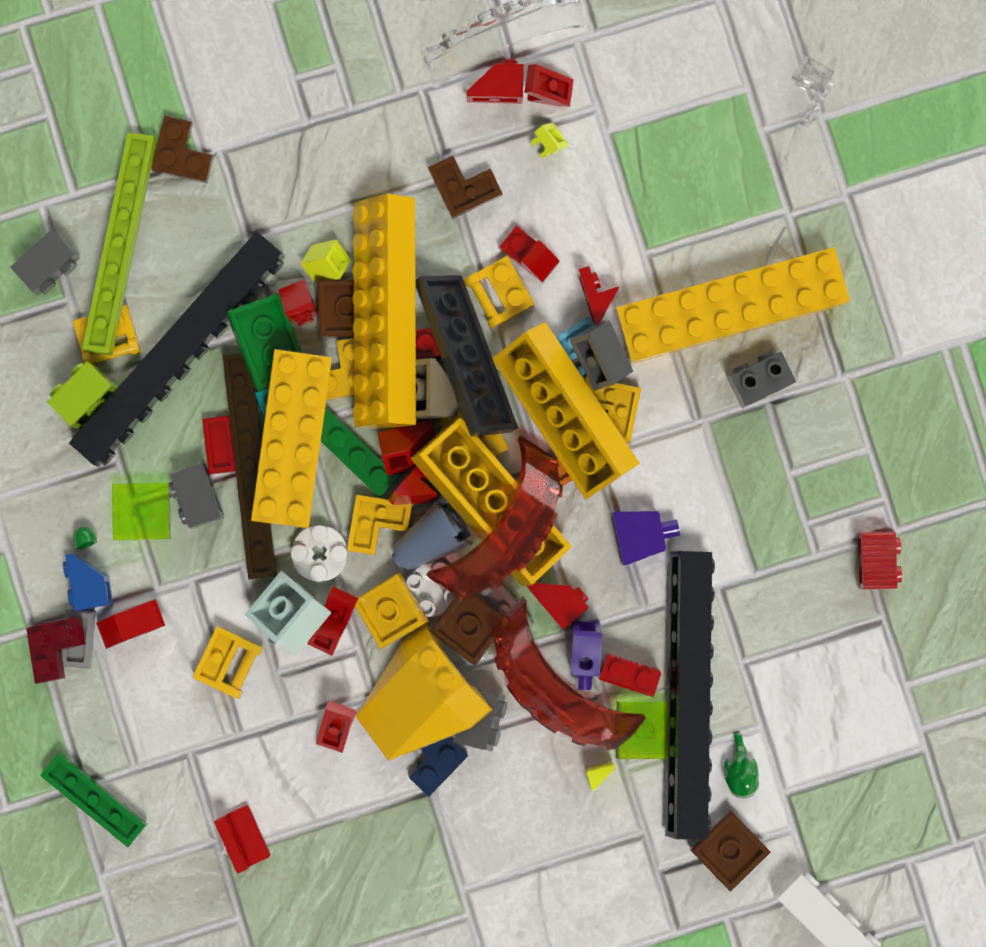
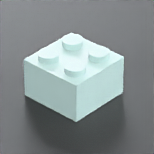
[245,571,331,657]

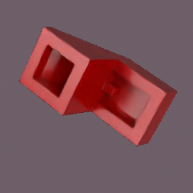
[307,586,359,656]
[96,599,166,649]

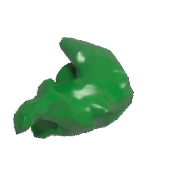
[724,733,759,799]

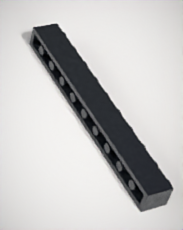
[69,231,285,467]
[665,551,715,840]

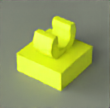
[531,123,569,158]

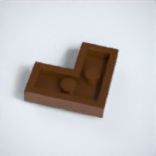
[151,115,214,184]
[428,156,503,219]

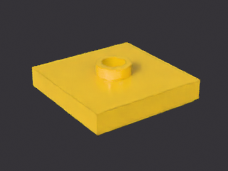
[355,572,429,650]

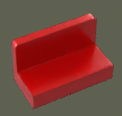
[214,805,271,874]

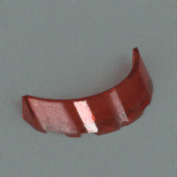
[425,435,563,600]
[491,597,647,750]

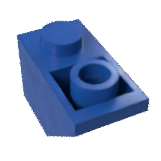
[63,554,114,611]

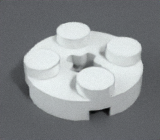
[291,525,348,582]

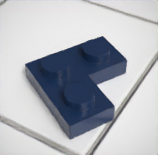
[408,737,468,797]

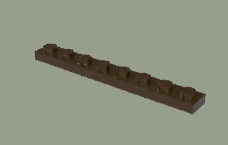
[222,353,277,580]

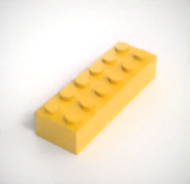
[493,322,640,500]
[251,349,332,528]
[411,417,572,586]

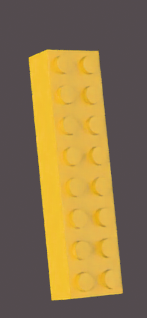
[353,193,416,429]
[614,247,850,365]

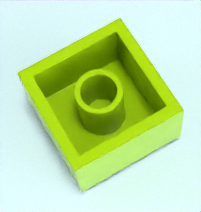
[47,361,118,429]

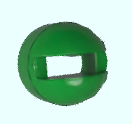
[73,526,98,550]

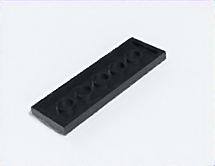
[415,275,518,437]

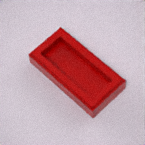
[202,415,236,475]

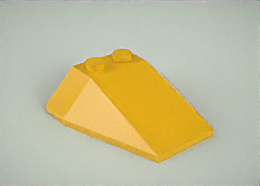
[356,623,493,761]

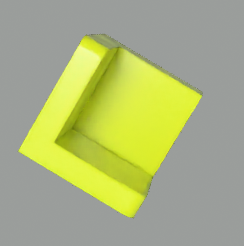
[300,239,351,284]

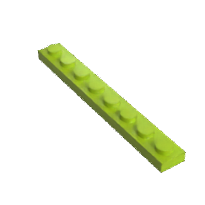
[82,132,157,356]

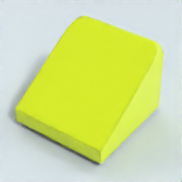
[585,761,615,792]

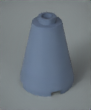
[392,498,473,570]

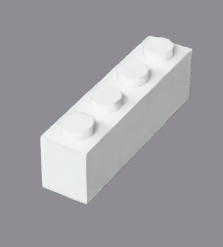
[774,870,881,947]

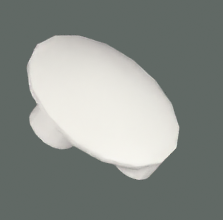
[406,561,462,618]

